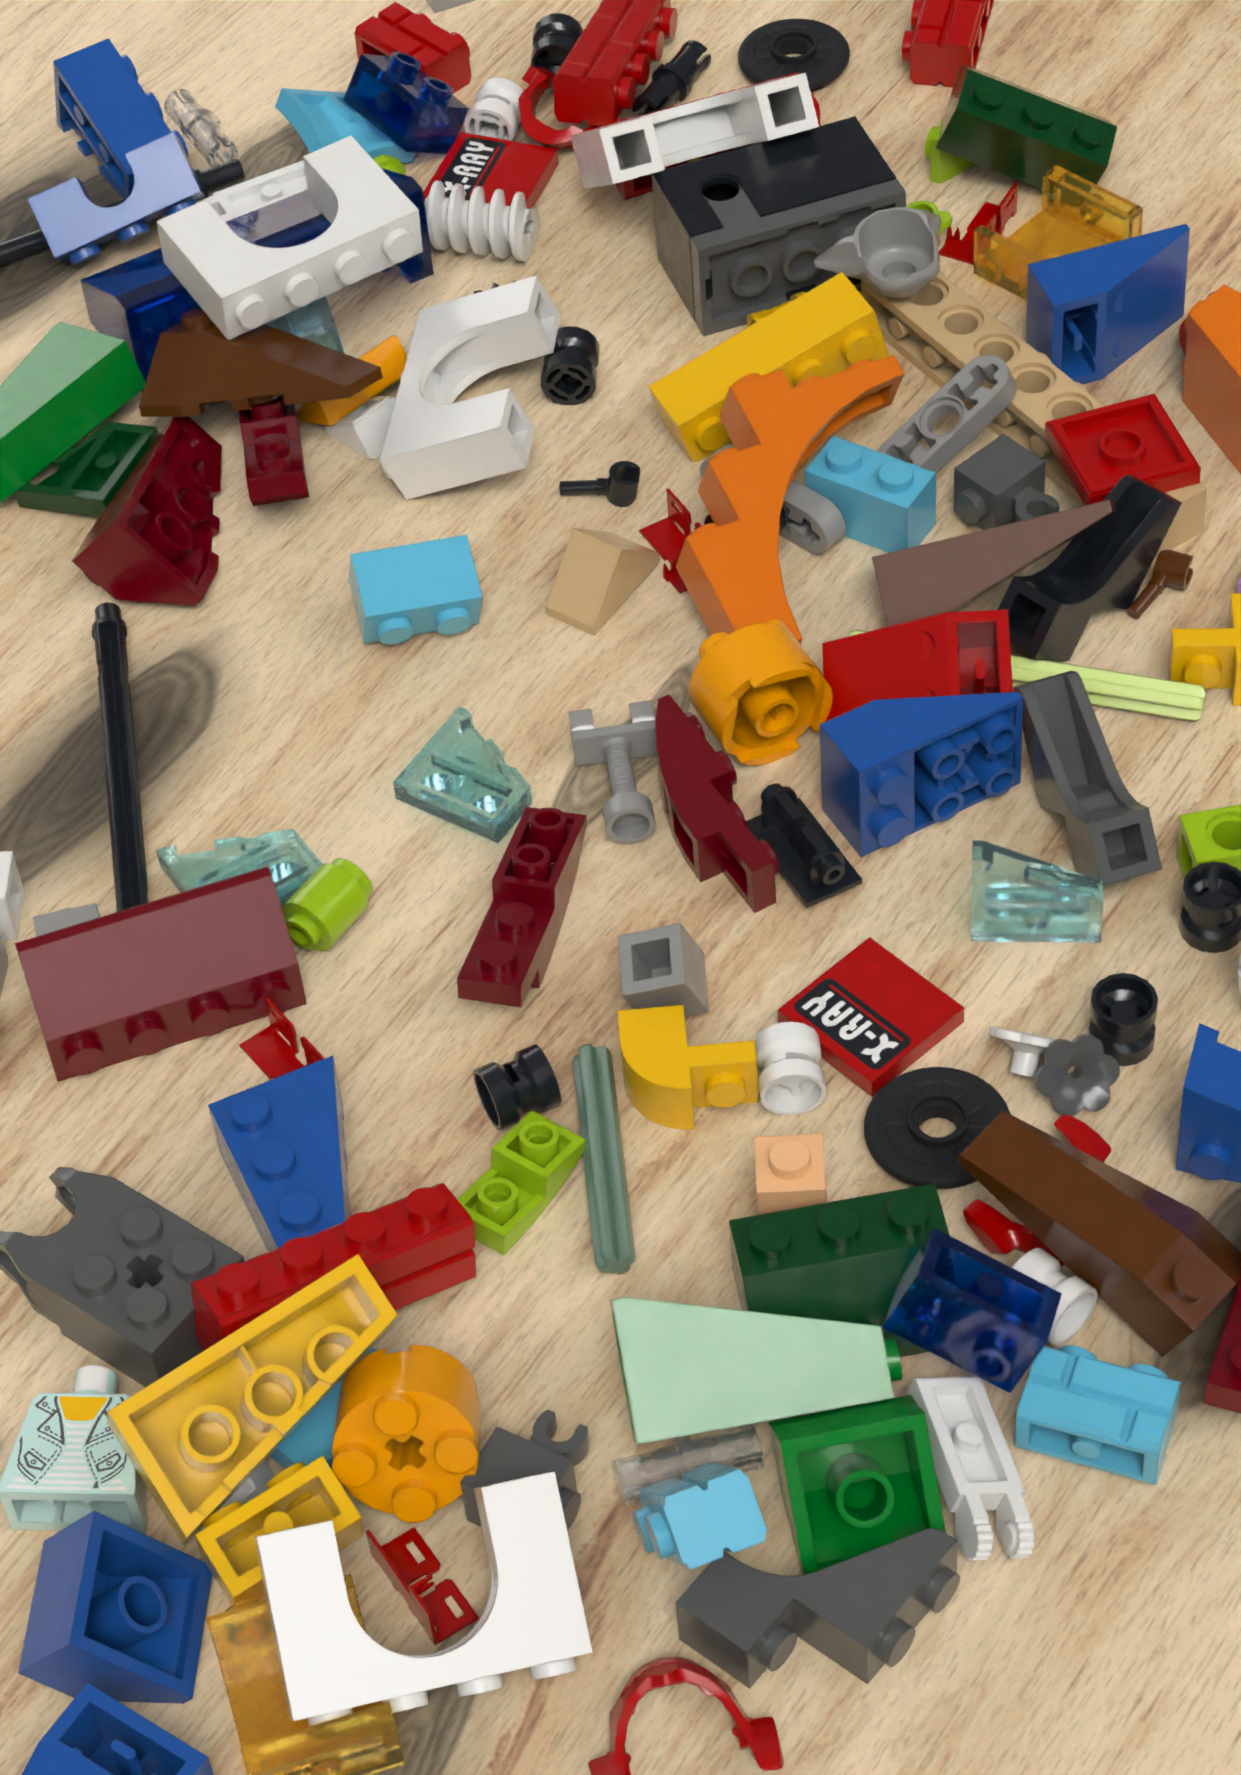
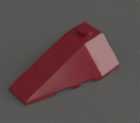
[72,416,222,606]

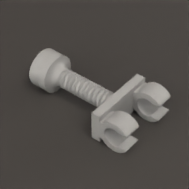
[568,700,657,844]

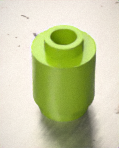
[282,858,373,951]

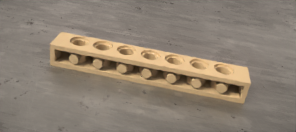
[861,270,1207,559]

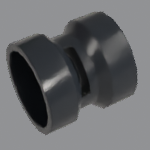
[531,13,583,74]
[541,326,600,405]
[1179,862,1241,953]
[1089,973,1158,1067]
[473,1044,562,1130]

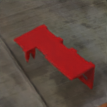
[939,182,1017,266]
[639,488,702,594]
[239,997,325,1080]
[366,1527,479,1645]

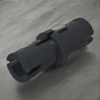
[632,40,711,117]

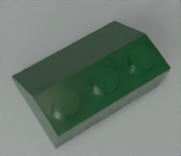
[936,63,1117,205]
[729,1183,967,1357]

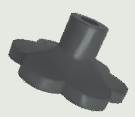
[1035,1034,1120,1116]

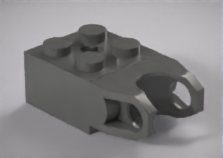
[0,1167,245,1388]

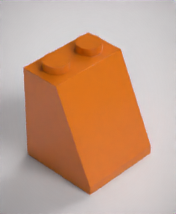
[1182,284,1241,474]

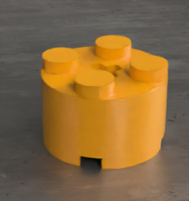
[689,620,833,766]
[332,1345,482,1523]

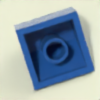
[18,1511,212,1704]

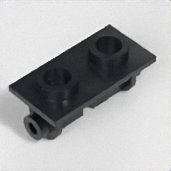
[746,783,862,908]

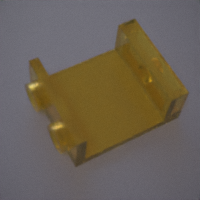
[974,165,1143,300]
[206,1574,405,1775]

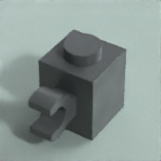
[954,434,1060,530]
[460,1410,590,1531]

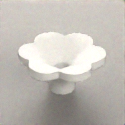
[988,1026,1056,1077]

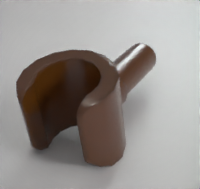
[1127,550,1193,620]

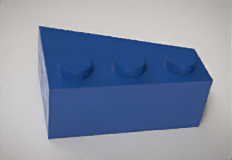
[53,38,188,199]
[1176,1023,1241,1183]
[208,1055,351,1252]

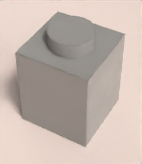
[618,923,709,1017]

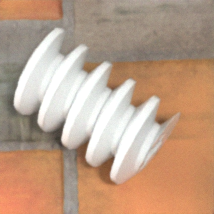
[420,180,539,262]

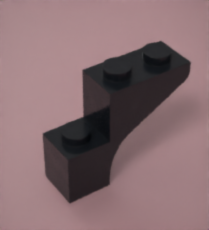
[998,475,1182,661]

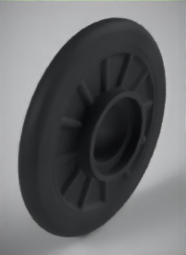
[738,19,850,90]
[864,1067,1010,1190]

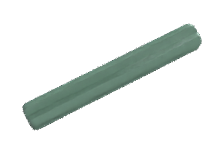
[573,1043,636,1275]

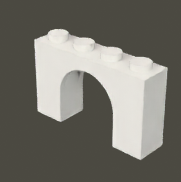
[571,72,819,188]
[157,135,423,340]
[379,275,562,500]
[254,1472,593,1731]

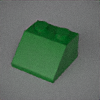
[769,1395,946,1575]

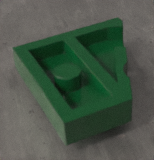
[14,422,159,516]

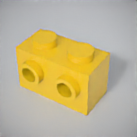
[195,1456,363,1615]

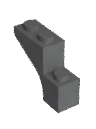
[1013,671,1162,887]
[675,1528,960,1689]

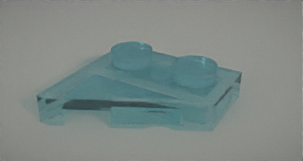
[393,706,532,843]
[156,829,323,908]
[971,840,1103,943]

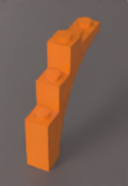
[676,355,905,644]

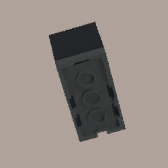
[652,116,906,337]

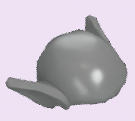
[814,207,941,298]

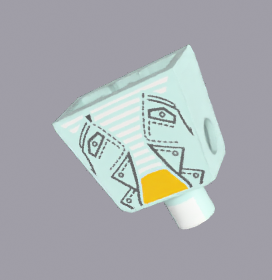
[0,1365,148,1532]

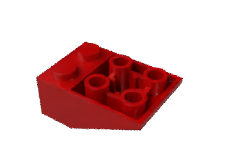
[822,609,1013,722]

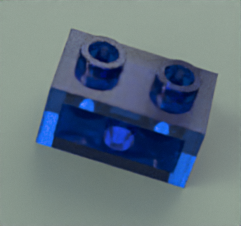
[343,51,469,154]
[882,1228,1062,1393]

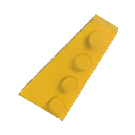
[648,272,889,463]
[107,1254,397,1546]

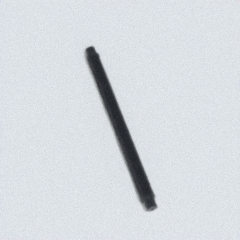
[92,602,148,912]

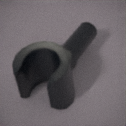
[559,461,640,507]

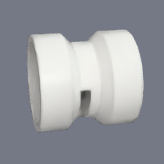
[464,78,523,141]
[755,1022,826,1115]
[997,1248,1098,1346]

